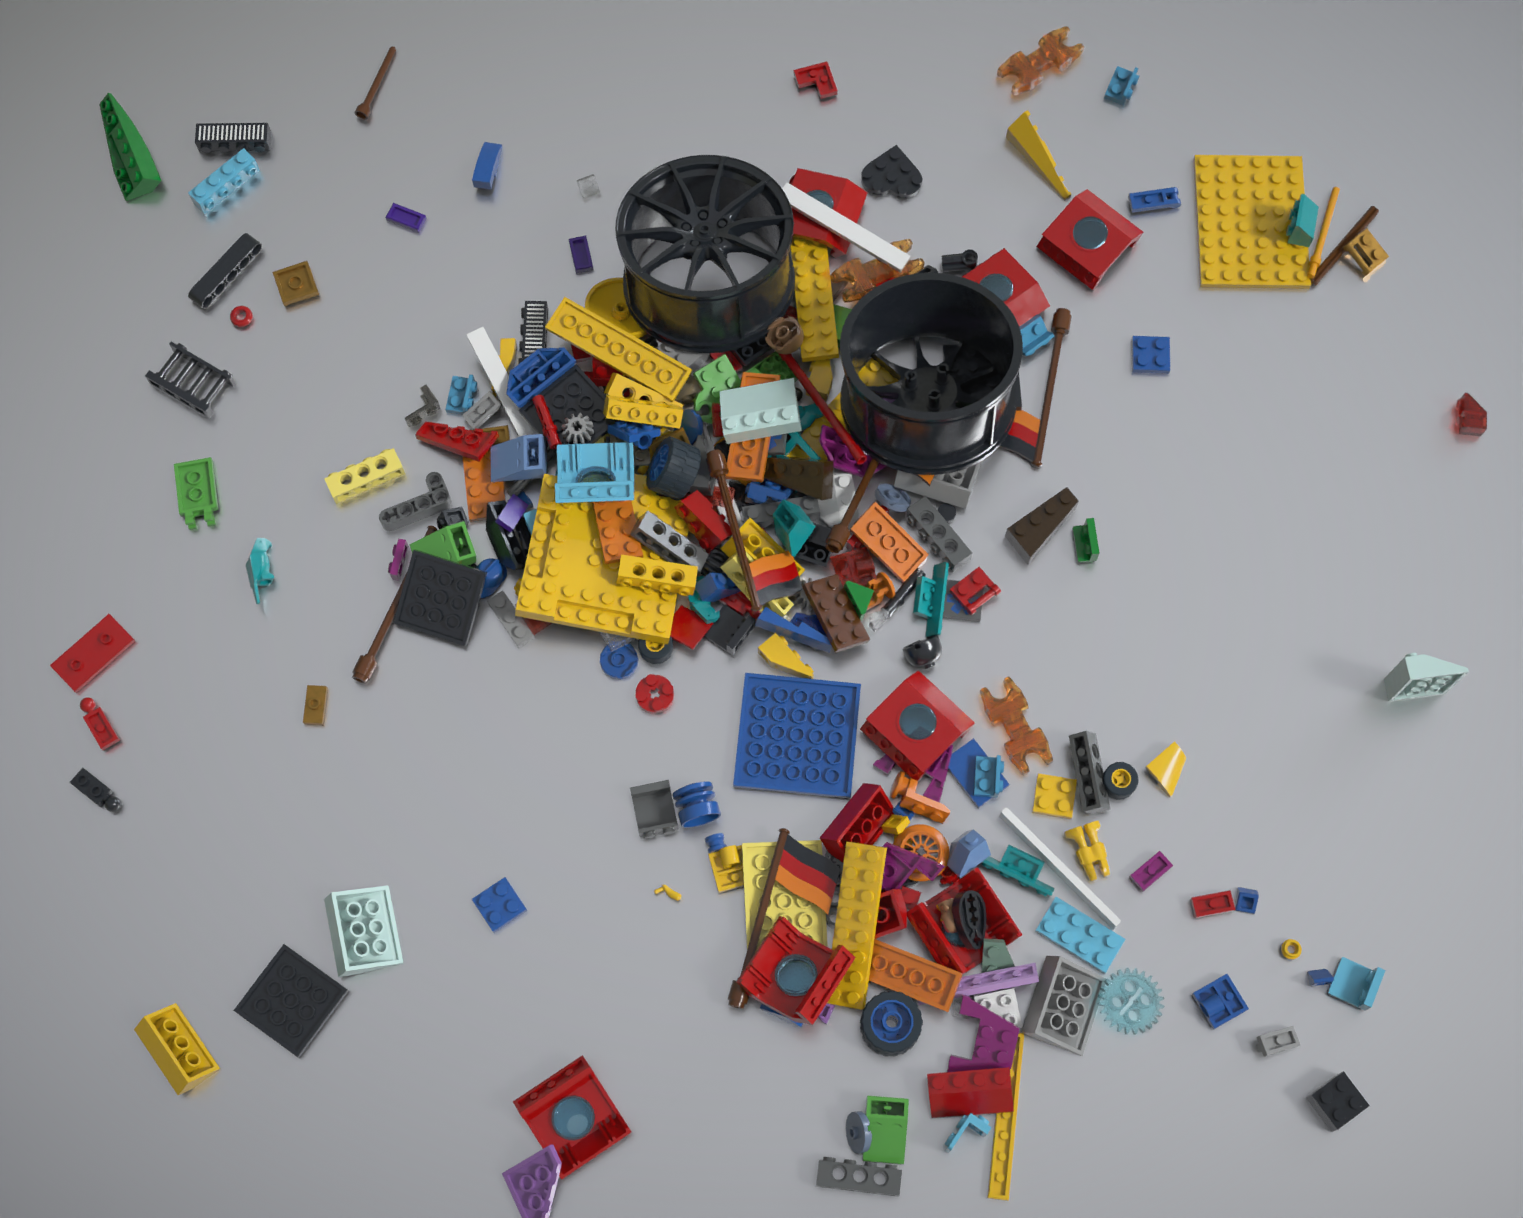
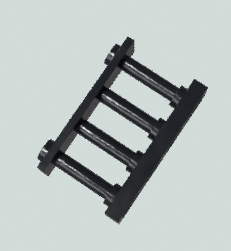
[145,341,235,419]

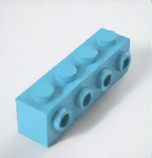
[188,148,260,215]

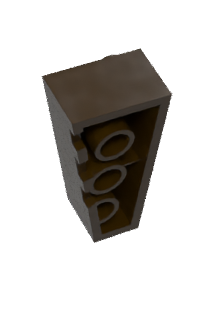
[764,455,834,500]

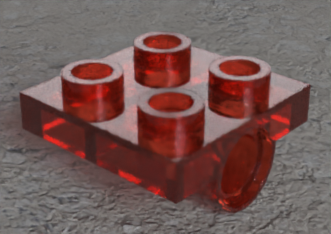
[830,547,877,587]

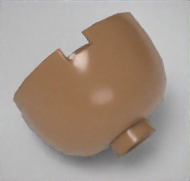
[766,316,804,355]

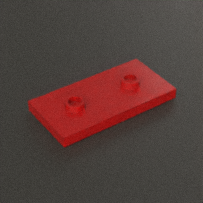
[50,614,135,693]

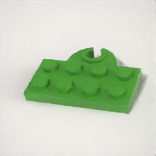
[693,354,741,424]

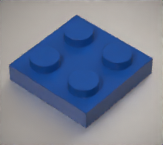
[1132,336,1170,374]
[472,877,527,933]

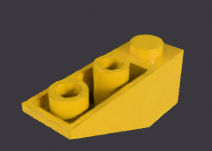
[803,359,833,402]
[758,633,814,679]

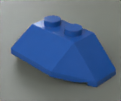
[506,347,576,408]

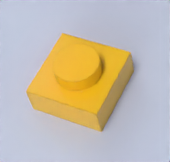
[882,814,910,835]

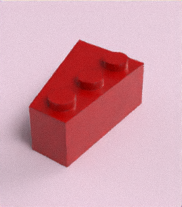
[674,490,732,553]

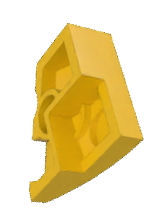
[1145,741,1186,797]

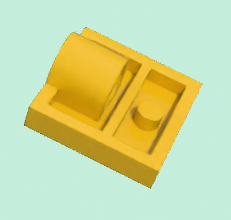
[708,845,744,893]

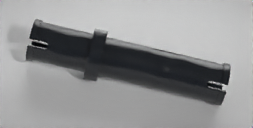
[881,568,926,617]

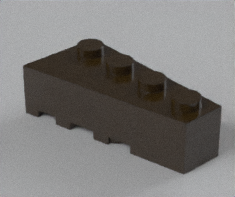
[1005,487,1079,565]

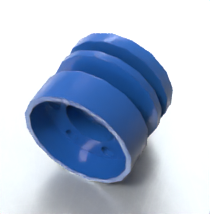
[672,781,721,828]

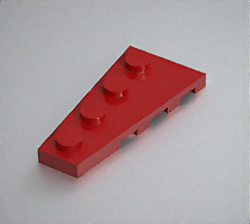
[415,421,499,462]

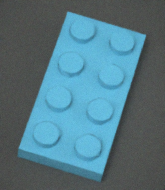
[1035,897,1125,974]

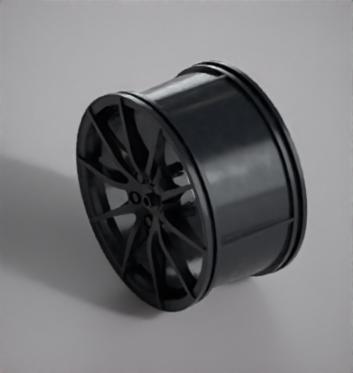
[615,155,795,353]
[840,273,1023,475]

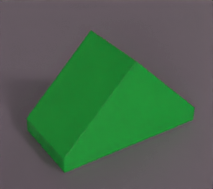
[844,581,874,621]

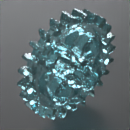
[1098,968,1165,1035]

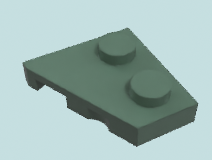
[981,939,1015,973]

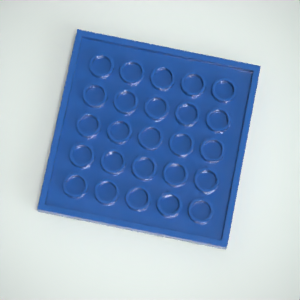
[733,673,861,799]

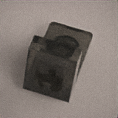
[405,385,441,427]

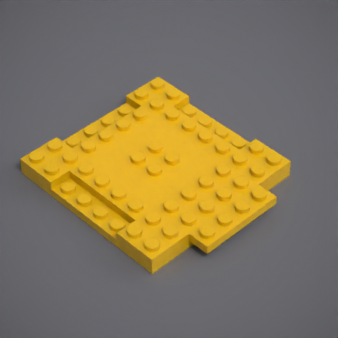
[515,473,689,644]

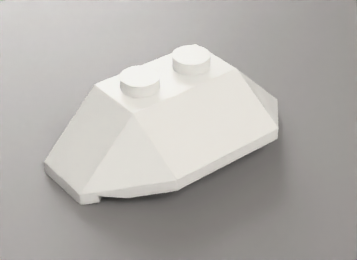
[818,467,859,535]

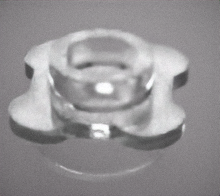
[951,998,970,1019]

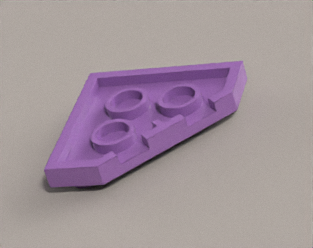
[502,1144,562,1218]

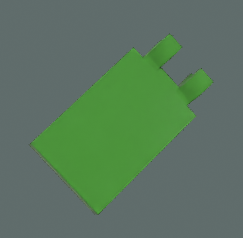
[174,457,219,530]

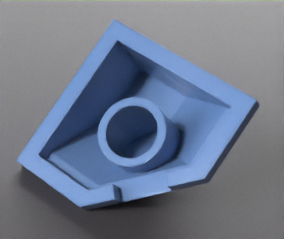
[948,829,991,878]

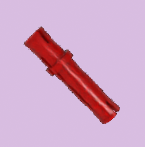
[532,395,562,450]

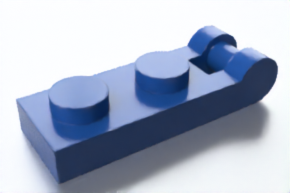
[1128,187,1181,213]

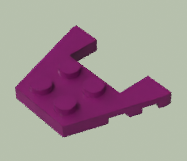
[873,726,954,803]
[881,842,945,912]
[947,995,1020,1072]

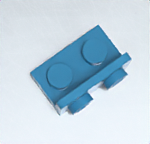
[1104,66,1139,106]
[1019,315,1054,356]
[445,374,477,415]
[974,755,1004,798]

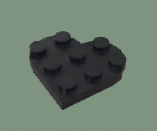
[861,145,923,199]

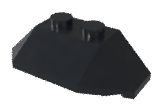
[486,500,531,570]

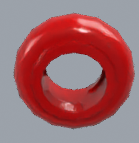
[230,306,253,327]

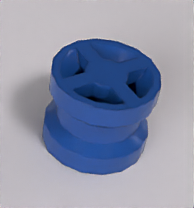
[705,833,727,853]

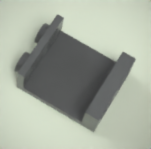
[630,780,678,839]

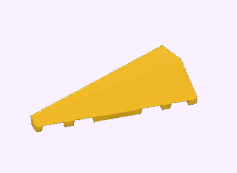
[1006,110,1071,200]

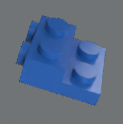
[745,479,794,503]

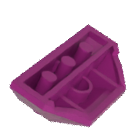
[819,425,887,478]

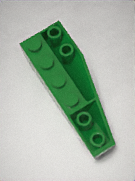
[99,93,161,201]

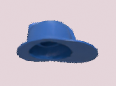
[476,558,507,598]

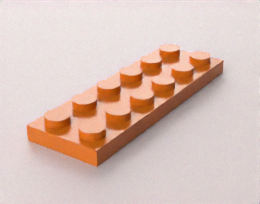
[725,372,781,482]
[869,939,963,1012]

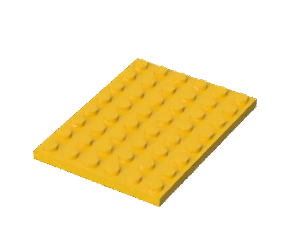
[1193,155,1311,289]

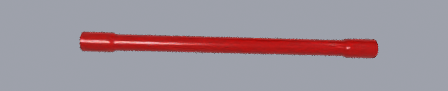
[778,353,867,464]

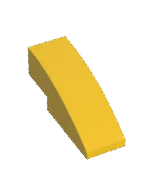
[491,338,517,397]

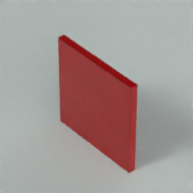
[670,605,714,650]

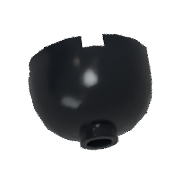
[903,634,942,669]

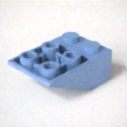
[491,434,547,482]

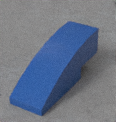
[472,142,502,190]

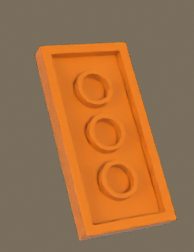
[463,446,506,522]
[592,500,643,564]
[848,502,929,582]

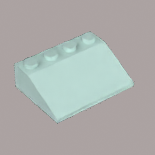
[720,378,802,444]
[1384,653,1469,701]
[324,886,403,977]

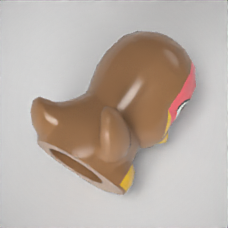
[936,898,957,933]

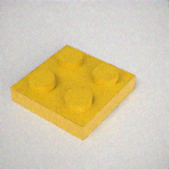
[1032,773,1077,819]

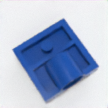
[608,421,661,449]
[1192,974,1249,1030]

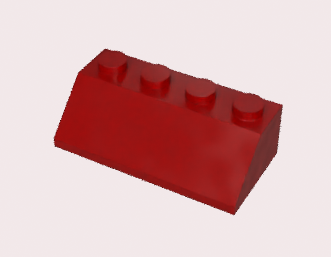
[820,783,894,863]
[927,1067,1014,1118]

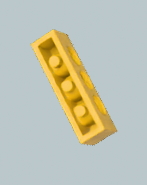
[604,373,683,408]
[603,395,683,429]
[617,555,698,596]

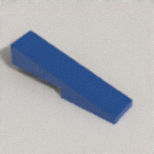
[755,607,832,653]

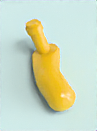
[654,884,681,901]

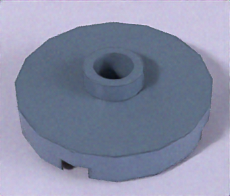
[875,483,911,512]
[846,1111,872,1154]

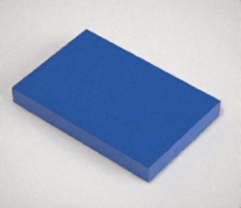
[948,738,1010,808]

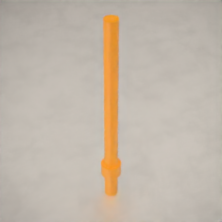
[1307,187,1340,279]

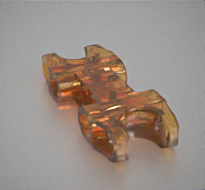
[997,26,1085,95]
[831,239,925,303]
[980,676,1053,776]

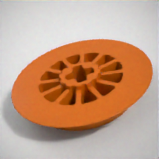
[893,824,950,881]

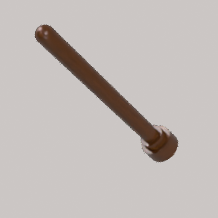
[354,46,396,120]

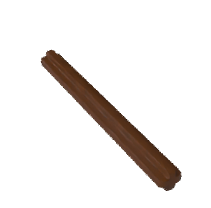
[1309,206,1379,286]

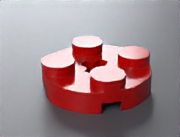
[635,674,674,714]

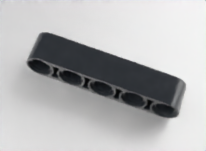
[188,233,262,309]

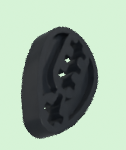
[952,890,986,950]

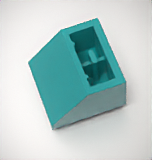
[1286,194,1319,247]
[773,499,816,557]

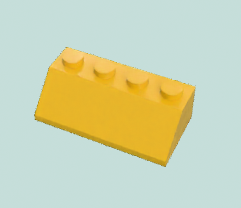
[720,518,805,577]
[134,1003,220,1095]

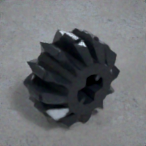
[701,548,729,576]

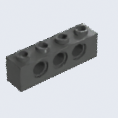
[906,496,972,572]
[630,511,709,574]
[1069,731,1111,814]
[816,1157,902,1197]

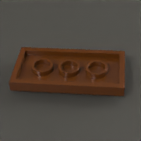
[802,574,870,653]

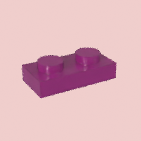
[388,539,409,581]
[1129,851,1173,892]

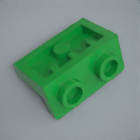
[1072,518,1100,563]

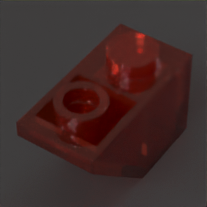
[1456,393,1487,436]

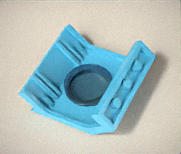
[555,442,634,503]

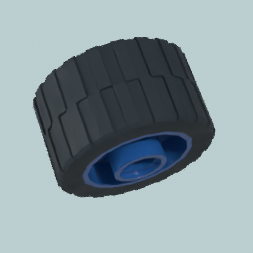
[646,436,701,500]
[860,991,923,1056]

